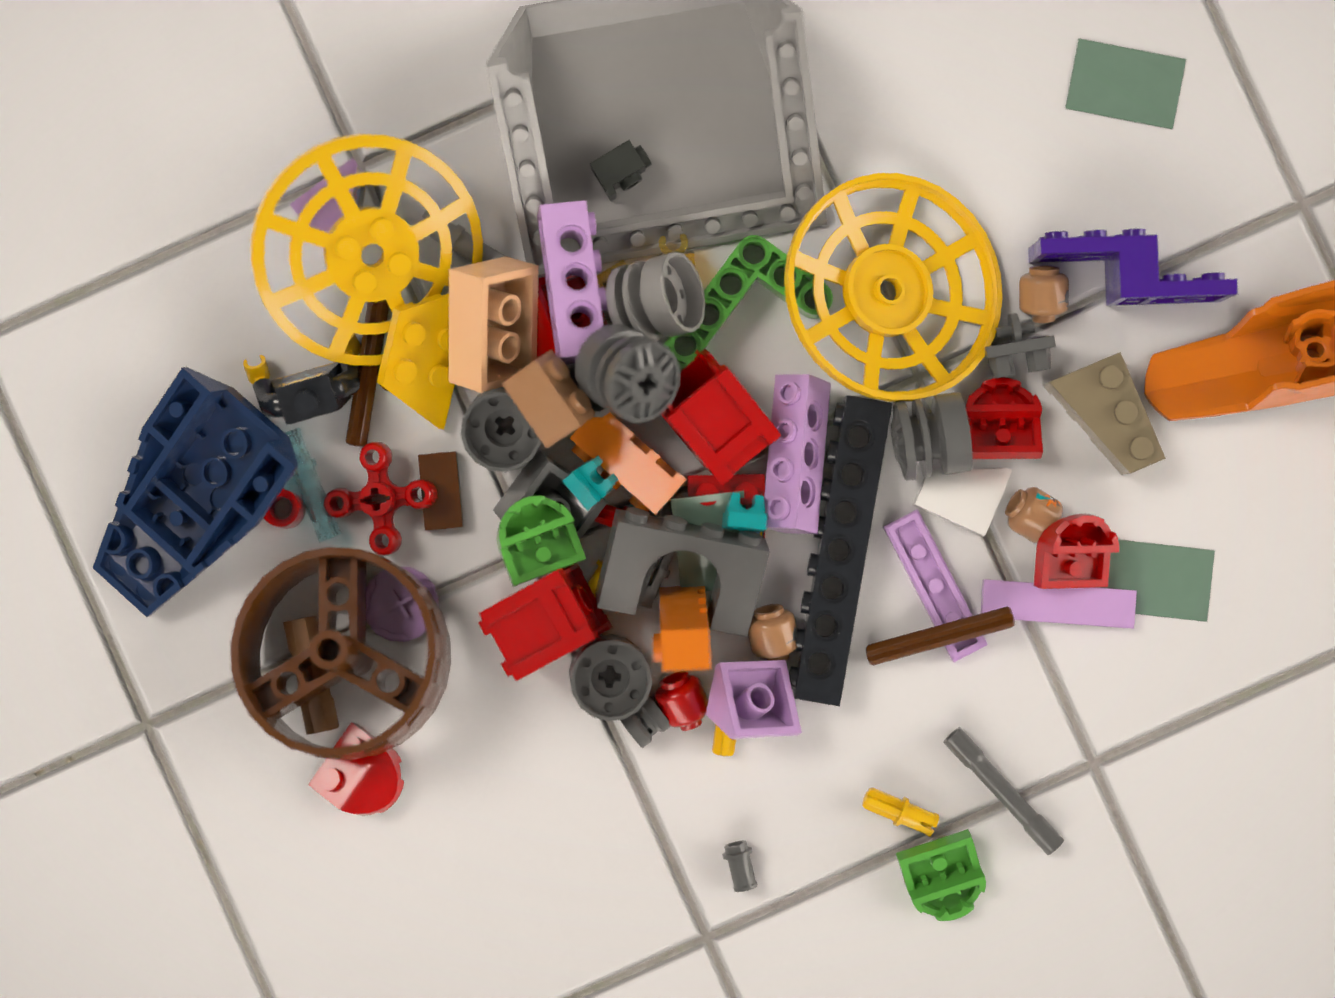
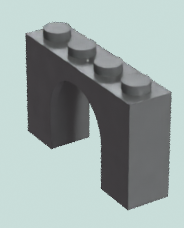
[595,507,770,637]

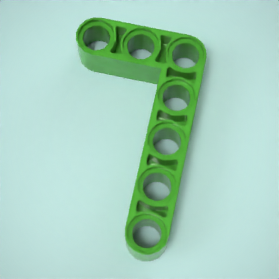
[664,235,833,371]

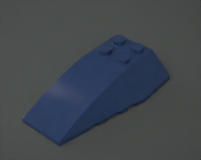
[93,367,299,617]

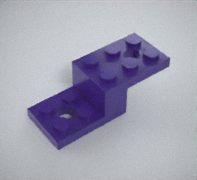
[1028,228,1238,306]

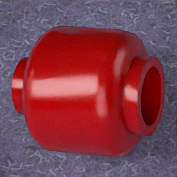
[655,671,709,731]

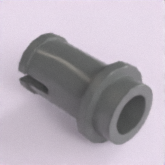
[722,840,758,892]

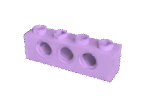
[537,200,607,365]
[764,374,831,534]

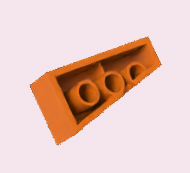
[653,586,711,671]

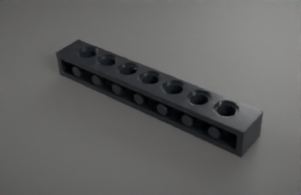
[789,395,893,707]

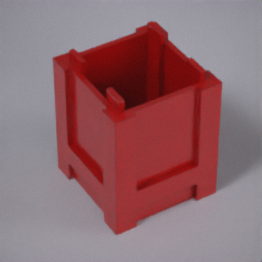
[660,348,782,486]
[478,563,613,682]

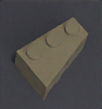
[1042,352,1166,475]

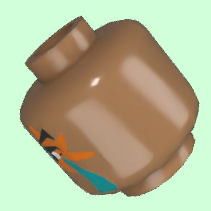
[1005,487,1063,543]

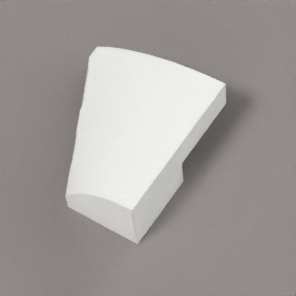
[912,468,1012,536]

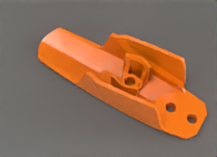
[1144,280,1335,421]

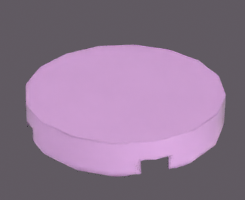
[366,566,439,642]

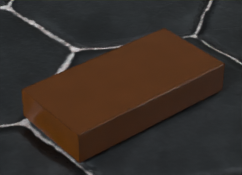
[418,451,464,531]

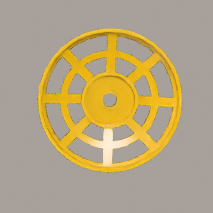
[250,133,483,366]
[784,173,1003,402]

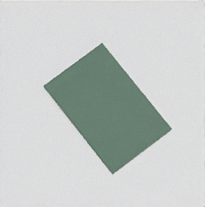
[1065,38,1186,129]
[671,491,746,592]
[1100,540,1215,622]

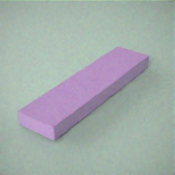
[883,509,988,662]
[980,579,1137,629]

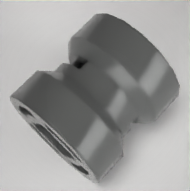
[620,695,670,749]

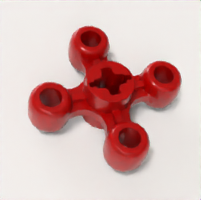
[324,442,438,556]

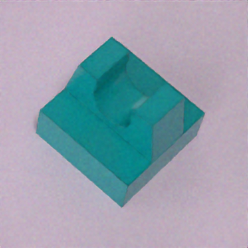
[563,456,618,511]
[722,492,767,533]

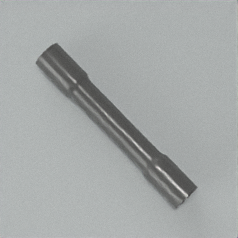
[943,727,1064,855]

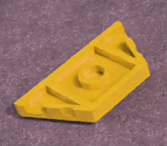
[377,293,455,430]

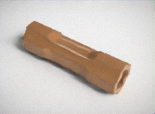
[283,615,340,735]

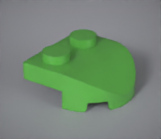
[497,496,587,587]
[896,829,986,921]

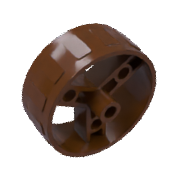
[230,547,451,760]

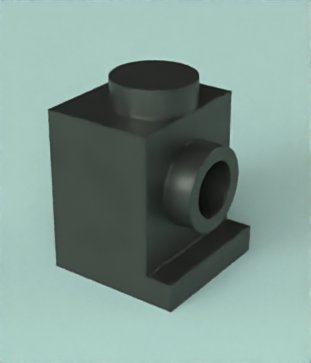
[590,140,652,201]

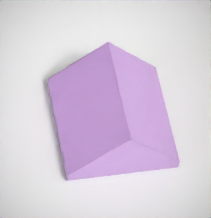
[706,660,802,739]

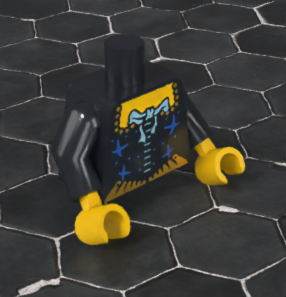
[243,333,361,425]

